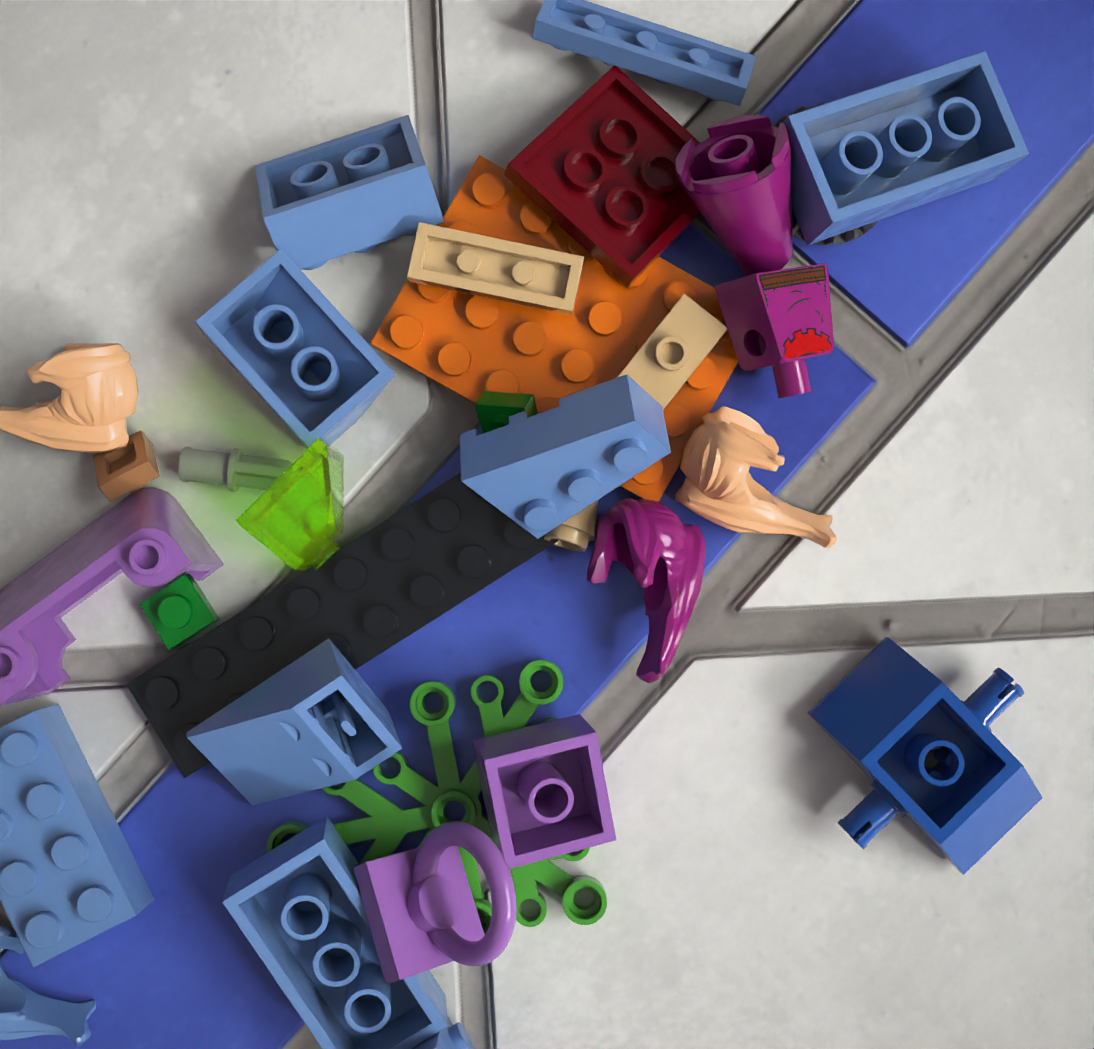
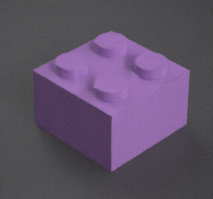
[472,714,616,869]

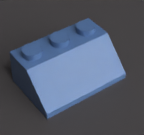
[255,115,444,270]
[195,248,395,458]

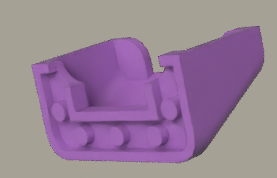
[0,487,224,706]

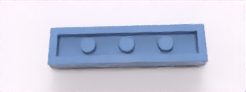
[532,0,756,106]

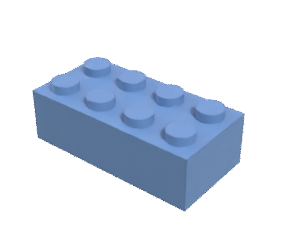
[778,51,1029,246]
[0,704,155,968]
[222,816,448,1049]

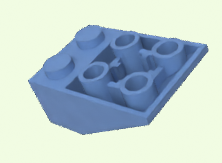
[186,639,402,806]

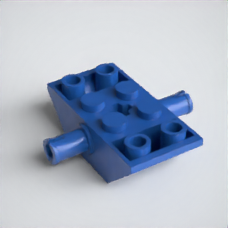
[808,637,1043,875]

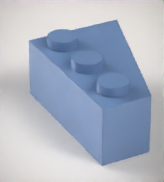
[459,374,671,539]

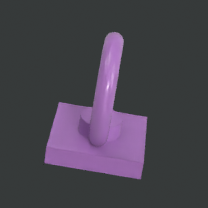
[353,822,517,984]

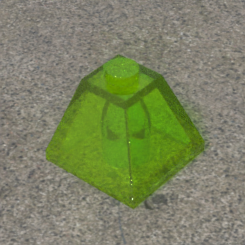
[235,438,344,570]

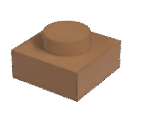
[93,430,160,502]

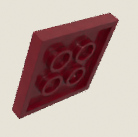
[504,65,701,288]

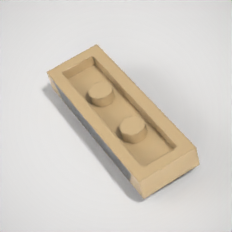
[407,222,584,315]

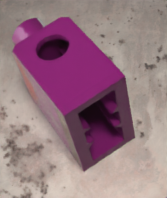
[714,263,834,399]

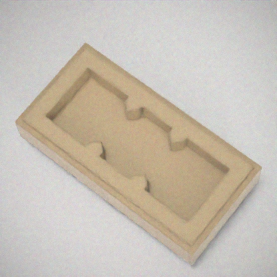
[617,294,728,410]

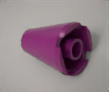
[676,114,793,275]

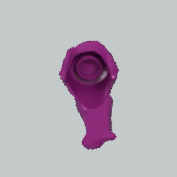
[586,498,706,683]

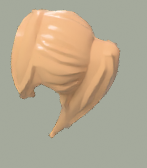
[0,343,139,453]
[675,406,837,548]

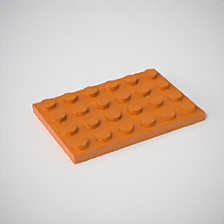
[370,155,738,501]

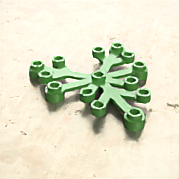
[267,659,607,935]

